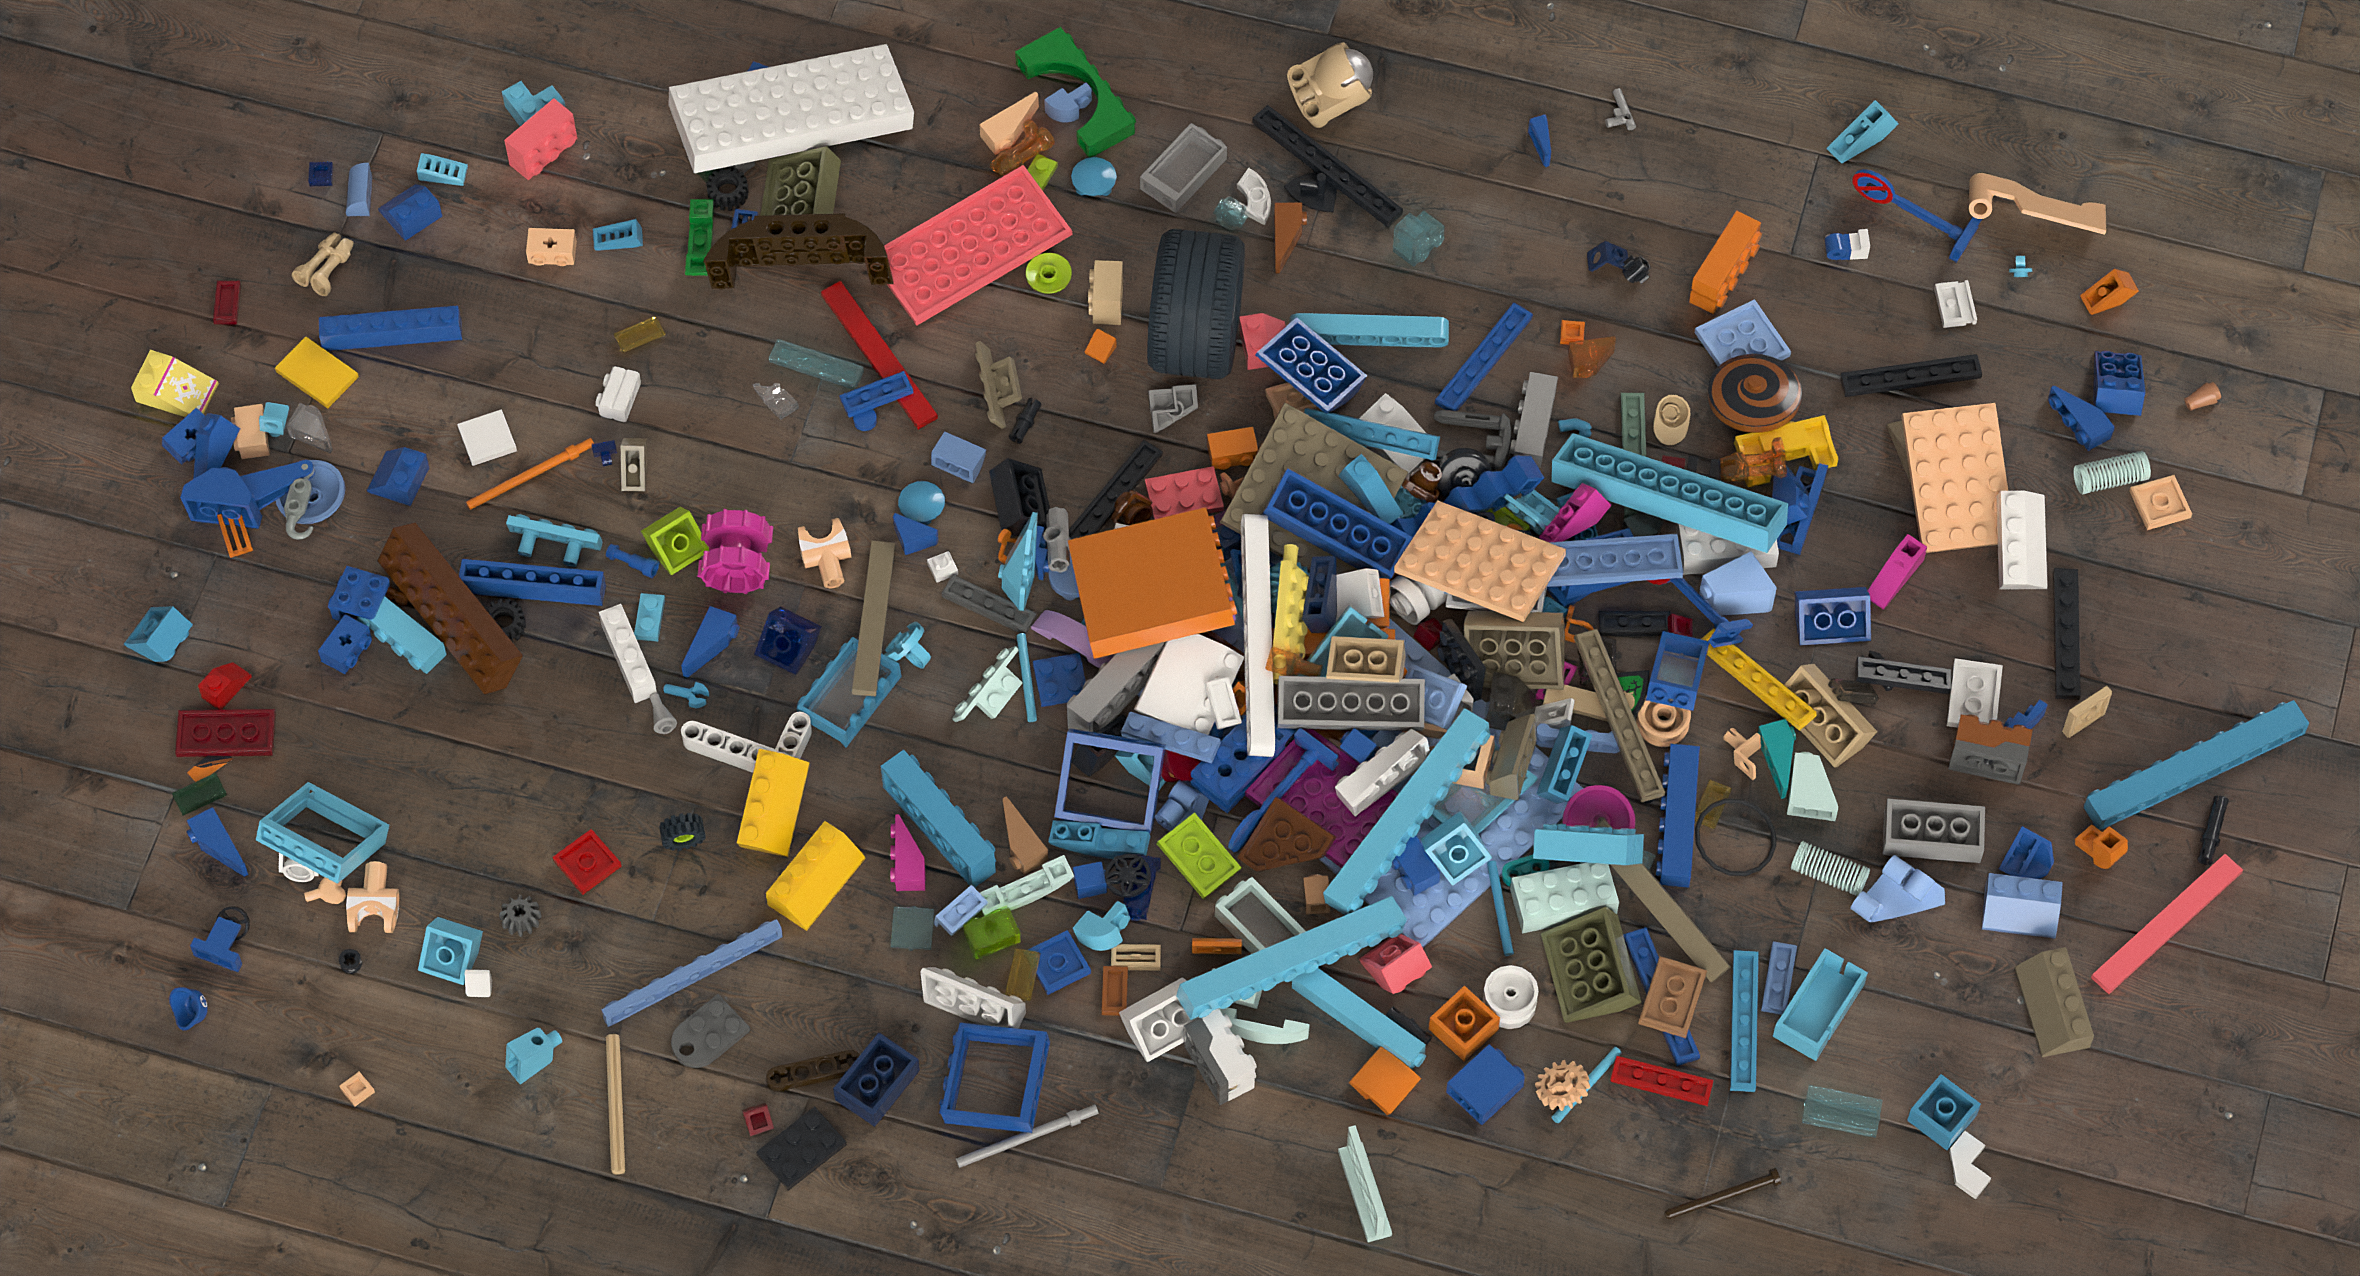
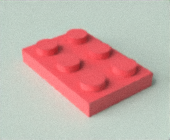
[1145,466,1224,519]

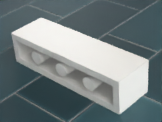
[599,604,657,703]

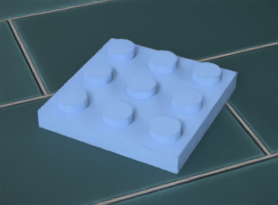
[1695,299,1791,366]

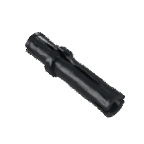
[2197,795,2229,865]

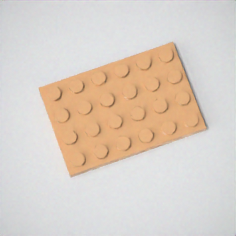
[1901,403,2008,553]
[1394,500,1566,622]

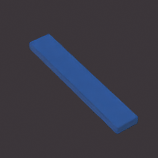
[1435,303,1533,411]
[1623,927,1700,1066]

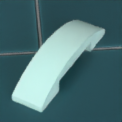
[980,855,1074,917]
[1219,1007,1309,1044]

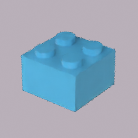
[1907,1074,1981,1150]

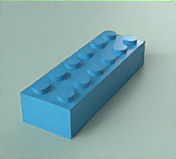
[881,750,996,888]

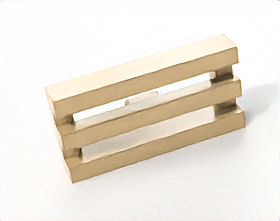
[1111,944,1161,971]

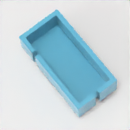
[1295,605,1388,677]
[1533,823,1644,865]
[1773,948,1868,1061]

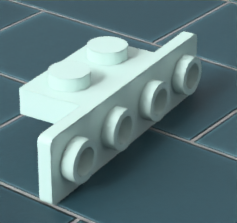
[952,646,1023,722]

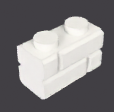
[596,366,641,422]

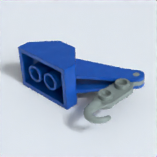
[180,460,315,540]

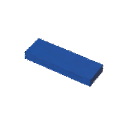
[839,371,913,418]

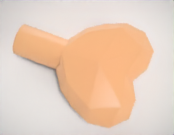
[304,877,346,904]

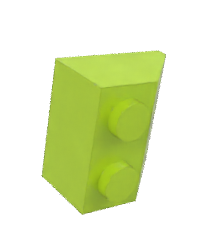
[641,507,710,575]

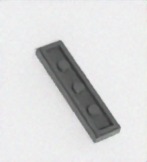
[942,575,1037,634]

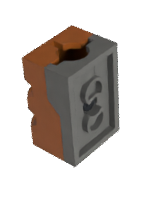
[1948,714,2033,785]

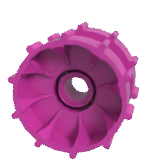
[697,509,773,594]

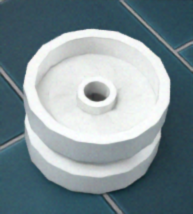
[1482,965,1539,1029]

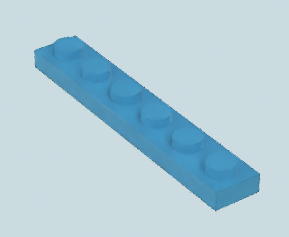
[1304,408,1440,460]
[1730,950,1758,1092]

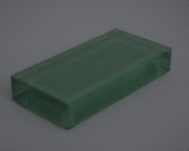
[172,773,227,816]

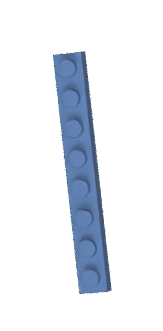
[601,919,783,1027]

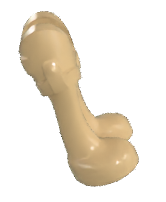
[292,232,354,296]

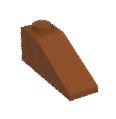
[1274,203,1307,273]

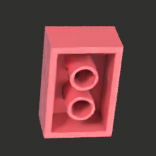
[504,98,577,180]

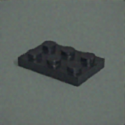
[1437,618,1486,702]
[756,1106,847,1191]

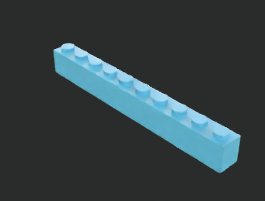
[1323,708,1490,915]
[1176,896,1407,1020]

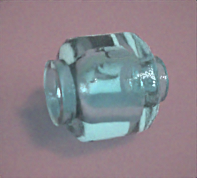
[1213,196,1248,230]

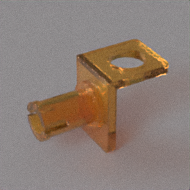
[1265,647,1323,677]

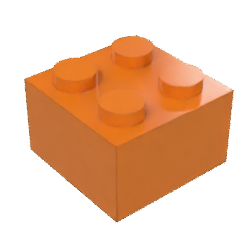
[1429,986,1500,1062]

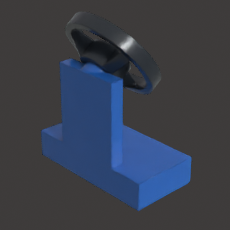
[190,906,250,972]

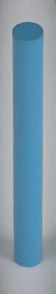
[1487,861,1514,956]

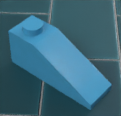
[1338,454,1403,524]

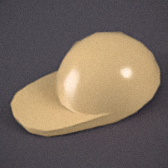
[1653,395,1690,445]

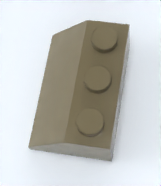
[1486,714,1537,801]

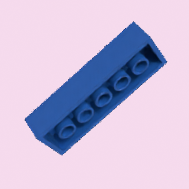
[1261,468,1412,579]

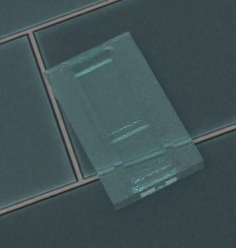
[1802,1085,1883,1138]

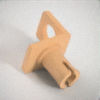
[1724,728,1761,780]

